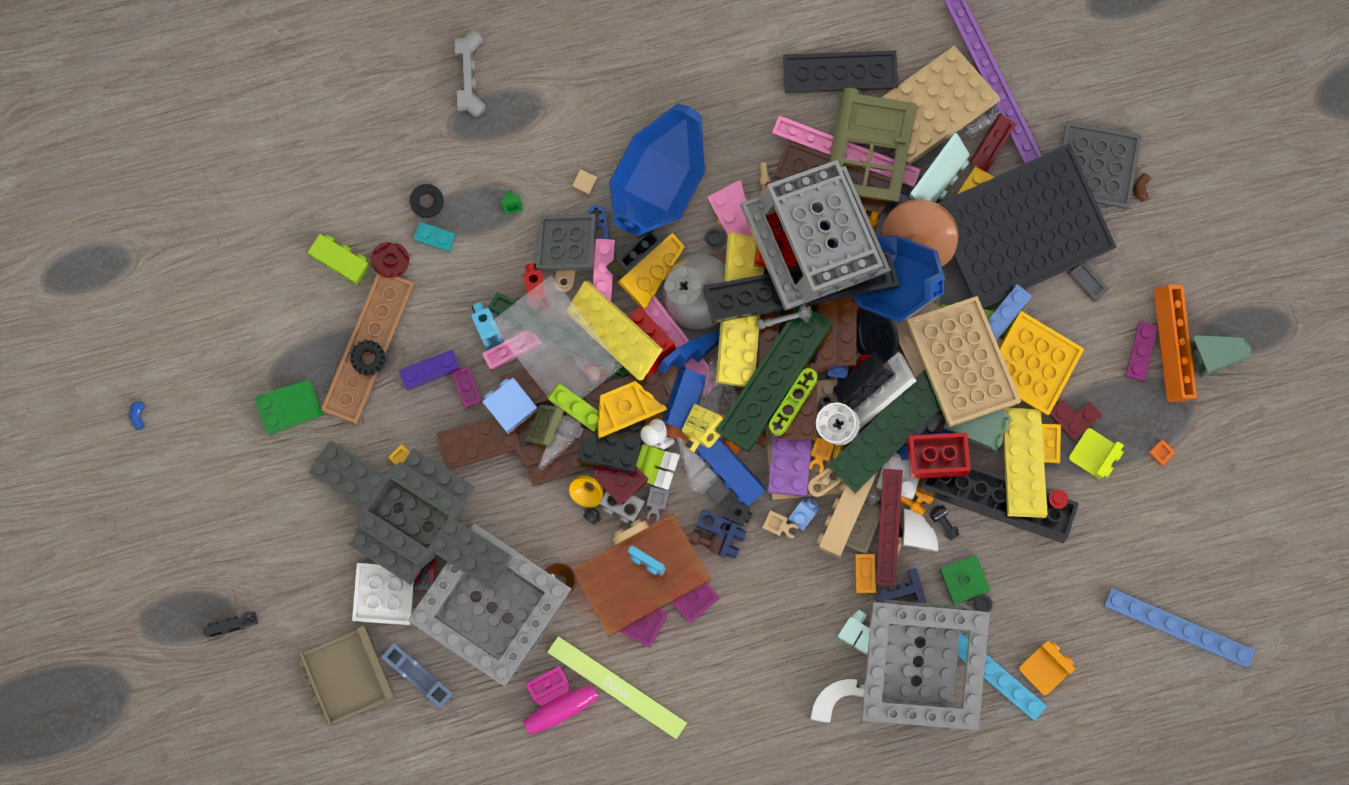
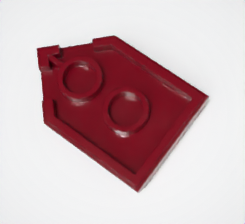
[594,466,649,506]

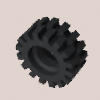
[350,339,386,376]

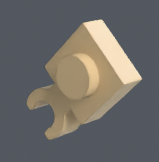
[762,510,799,539]

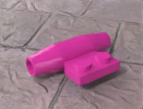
[523,666,599,735]

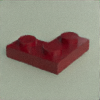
[1049,400,1102,441]

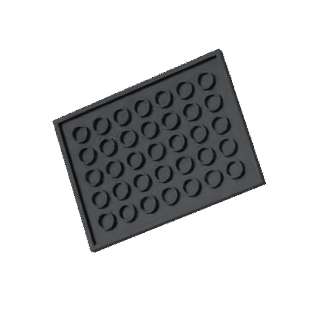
[937,143,1117,309]

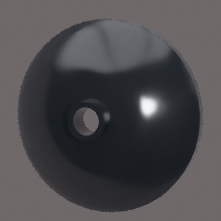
[856,309,899,361]

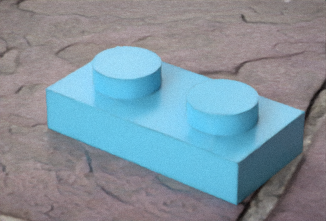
[627,545,666,576]

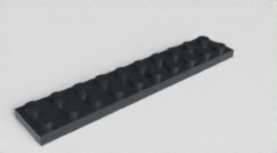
[703,251,900,324]

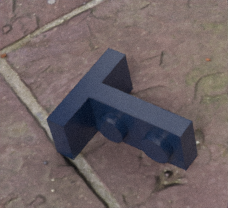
[875,568,927,603]

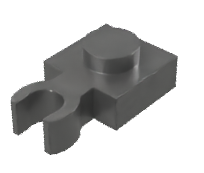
[646,487,670,522]

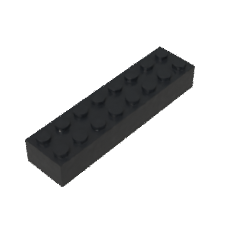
[917,465,1079,543]

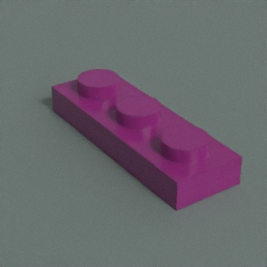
[1125,321,1158,382]

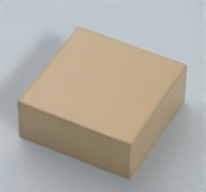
[572,169,598,195]

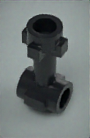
[929,505,960,541]

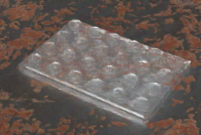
[490,276,622,414]

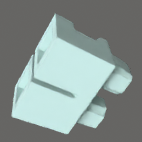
[837,610,870,655]

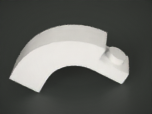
[810,679,864,723]

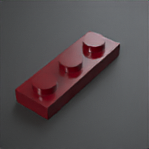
[969,113,1017,172]

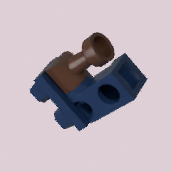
[689,509,746,559]

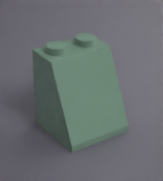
[1190,335,1251,378]
[944,410,1011,452]

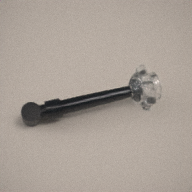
[866,491,903,538]

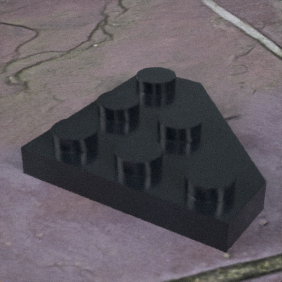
[577,420,645,474]

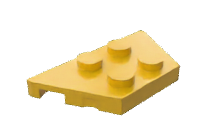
[598,381,667,438]

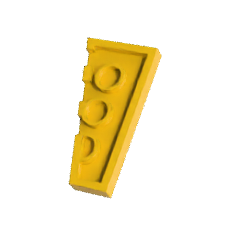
[618,233,685,310]

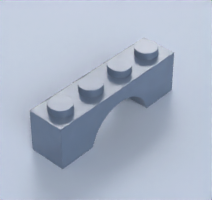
[381,643,455,709]

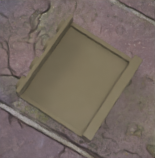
[298,626,395,726]

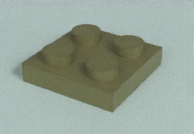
[526,405,564,446]

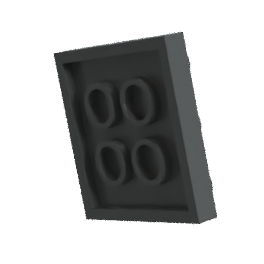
[536,214,597,271]

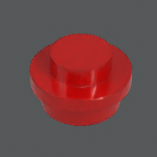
[1048,489,1068,509]

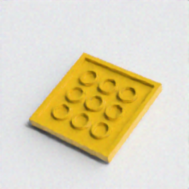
[999,311,1084,416]

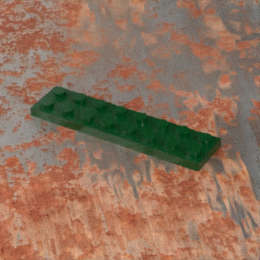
[716,306,833,453]
[828,369,941,494]

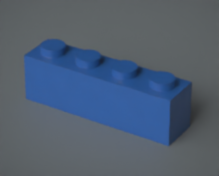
[697,437,766,506]

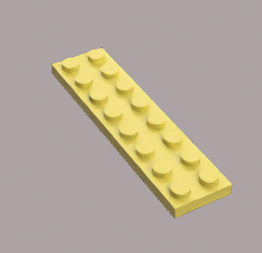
[716,232,764,387]

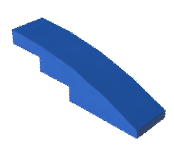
[658,330,720,375]

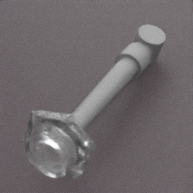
[757,304,812,329]

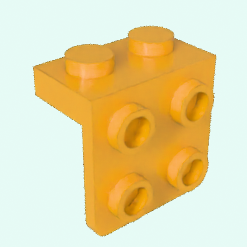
[1019,641,1075,695]

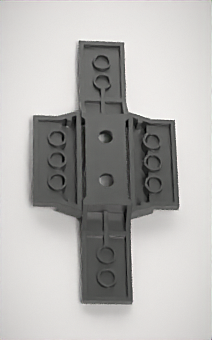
[309,441,513,589]

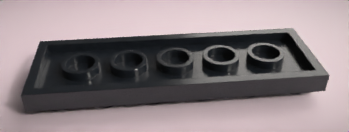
[783,50,898,93]

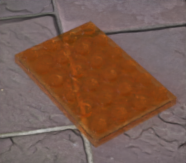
[573,514,711,637]

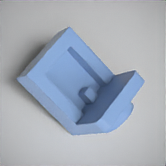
[788,497,820,530]

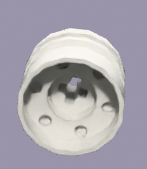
[816,402,860,446]

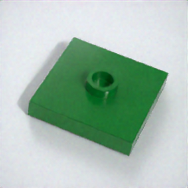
[940,555,990,605]

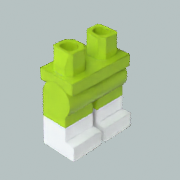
[636,444,680,491]

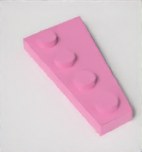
[707,180,753,236]

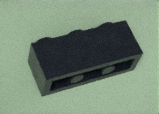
[606,230,663,281]
[833,351,894,410]

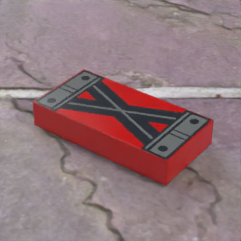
[414,557,436,592]

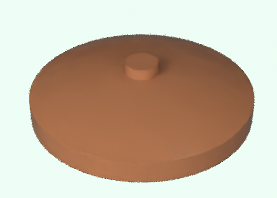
[881,199,959,267]

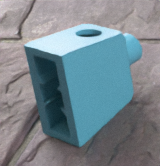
[471,303,504,351]

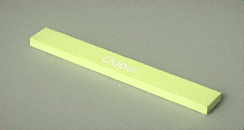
[547,636,687,739]

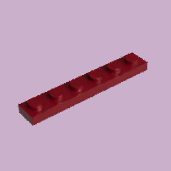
[876,469,903,586]

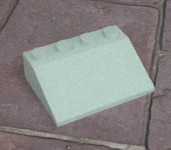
[909,133,970,203]

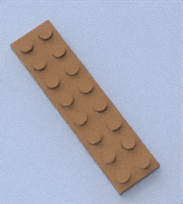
[321,273,415,425]

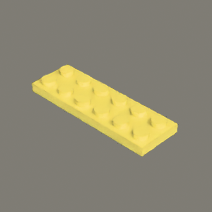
[565,281,663,380]
[1002,408,1047,518]

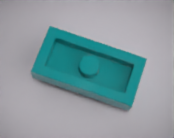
[413,222,456,253]

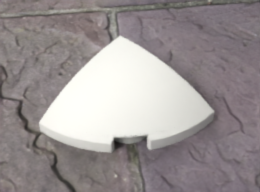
[901,509,938,552]

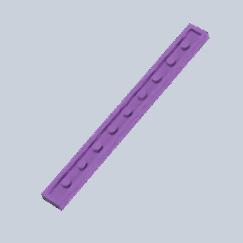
[944,0,1042,164]

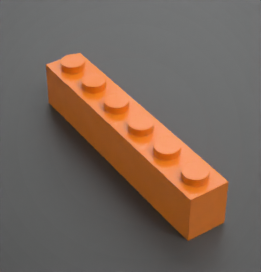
[1154,285,1197,402]

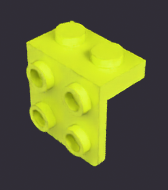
[1069,428,1124,480]

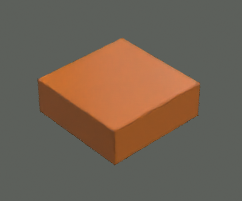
[1148,439,1176,467]

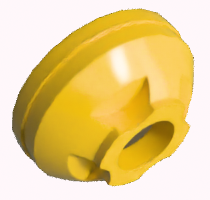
[569,476,604,508]

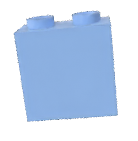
[483,378,538,434]

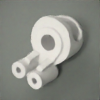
[640,419,674,449]

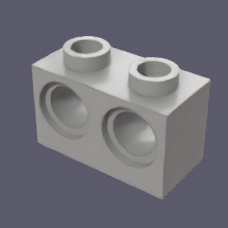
[600,491,645,524]

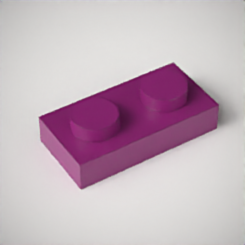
[451,366,482,409]

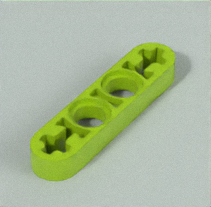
[769,368,817,436]

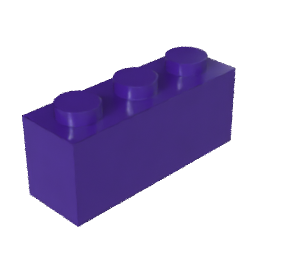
[399,349,460,391]

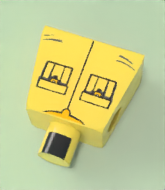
[682,404,723,453]

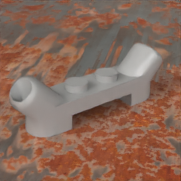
[455,30,486,117]

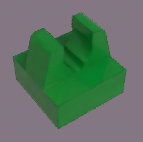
[501,190,523,214]

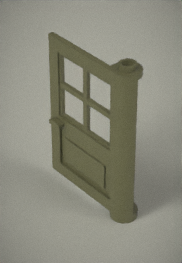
[828,88,916,203]

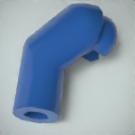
[129,401,145,431]

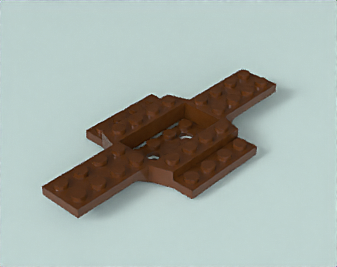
[756,229,857,440]
[436,354,668,486]

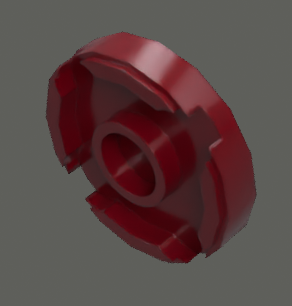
[371,242,409,278]

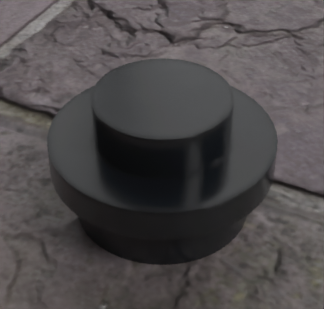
[705,228,724,247]
[583,507,601,524]
[973,595,992,612]

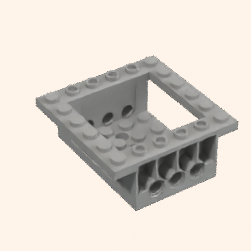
[740,160,891,310]
[408,523,572,687]
[861,599,990,730]

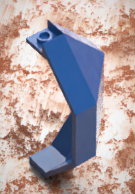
[609,103,705,236]
[834,236,944,322]

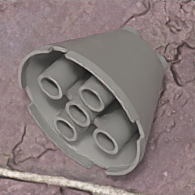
[662,254,725,330]

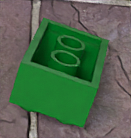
[254,380,324,436]

